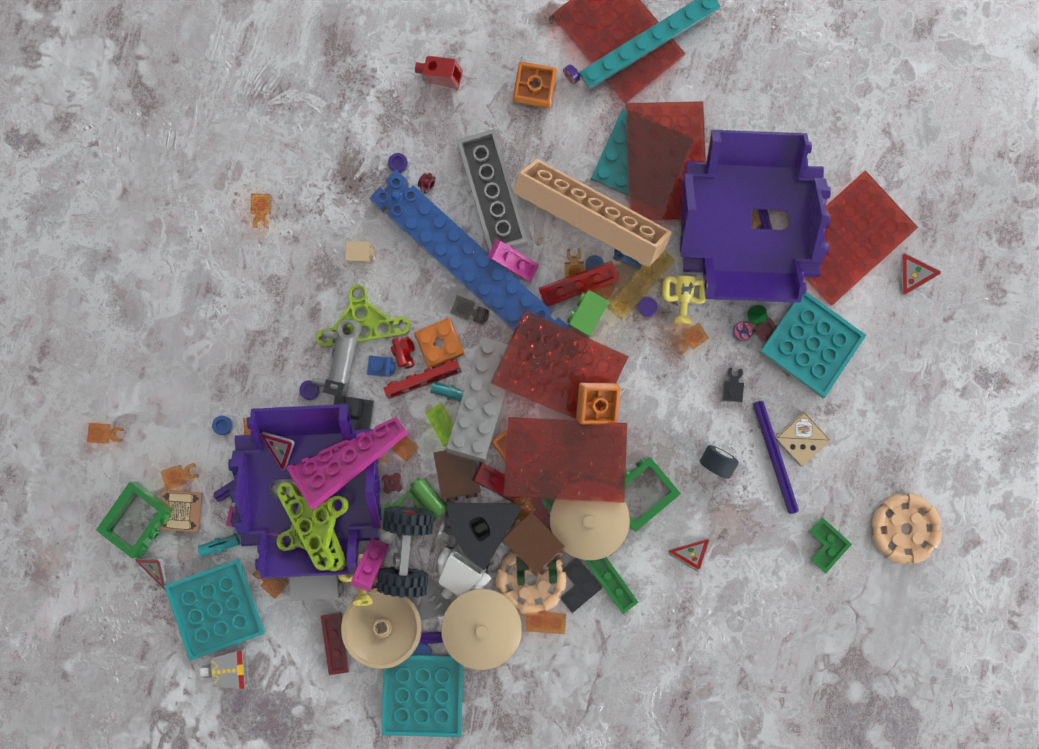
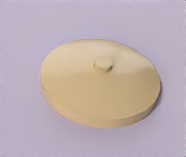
[550,480,630,560]
[341,588,422,669]
[441,588,522,670]

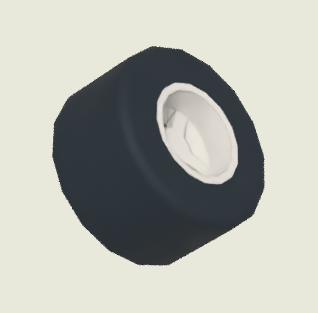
[699,445,739,479]

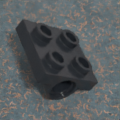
[333,396,374,431]

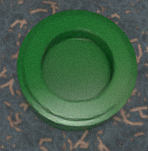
[747,305,768,324]

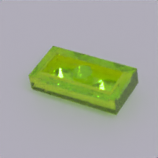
[425,403,454,447]

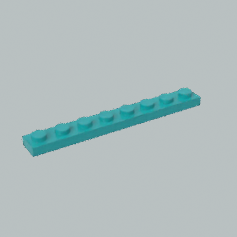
[579,0,721,90]

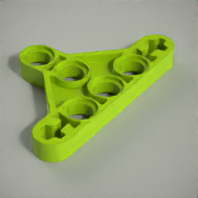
[316,285,411,347]
[277,483,348,570]
[277,485,346,571]

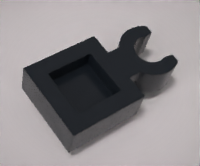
[722,368,744,403]

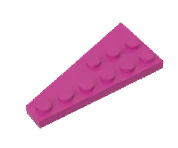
[286,417,408,510]

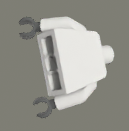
[437,536,499,599]

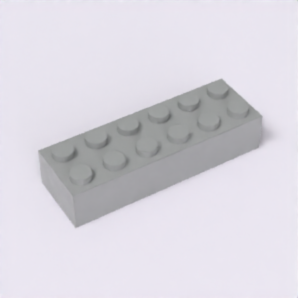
[457,129,527,252]
[447,337,519,463]

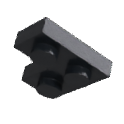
[560,558,602,613]

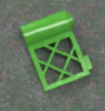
[381,477,448,540]

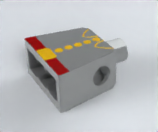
[200,648,249,689]

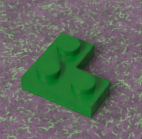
[808,517,852,573]

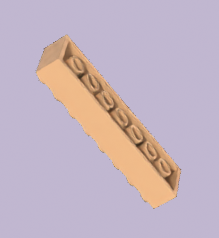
[513,159,672,267]

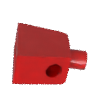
[415,56,463,89]

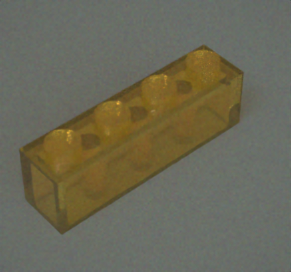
[607,250,676,321]

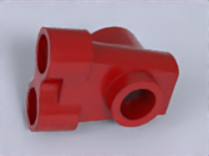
[391,337,415,369]

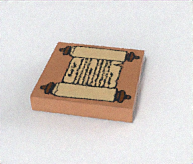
[160,490,203,532]

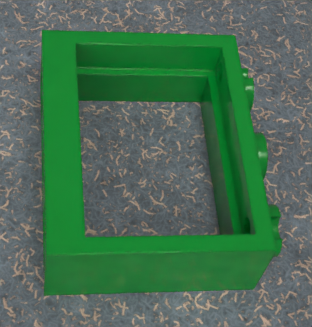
[610,457,681,532]
[96,482,174,558]

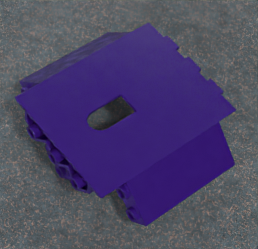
[680,130,831,303]
[228,404,382,578]

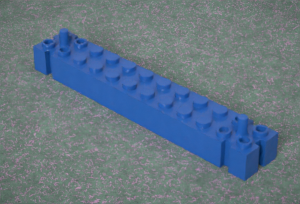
[369,170,570,358]

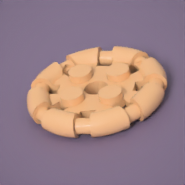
[871,493,942,565]
[495,551,567,616]

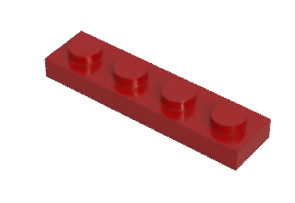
[539,261,619,307]
[383,360,462,399]

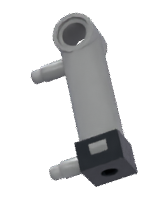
[312,319,361,397]

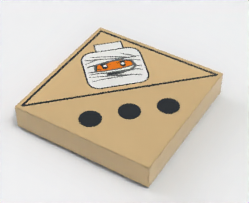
[775,411,831,466]

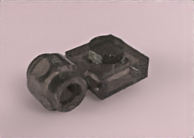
[450,295,489,325]

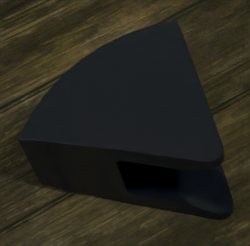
[447,502,521,570]

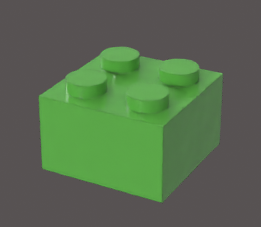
[567,290,610,339]

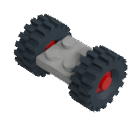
[377,506,434,598]

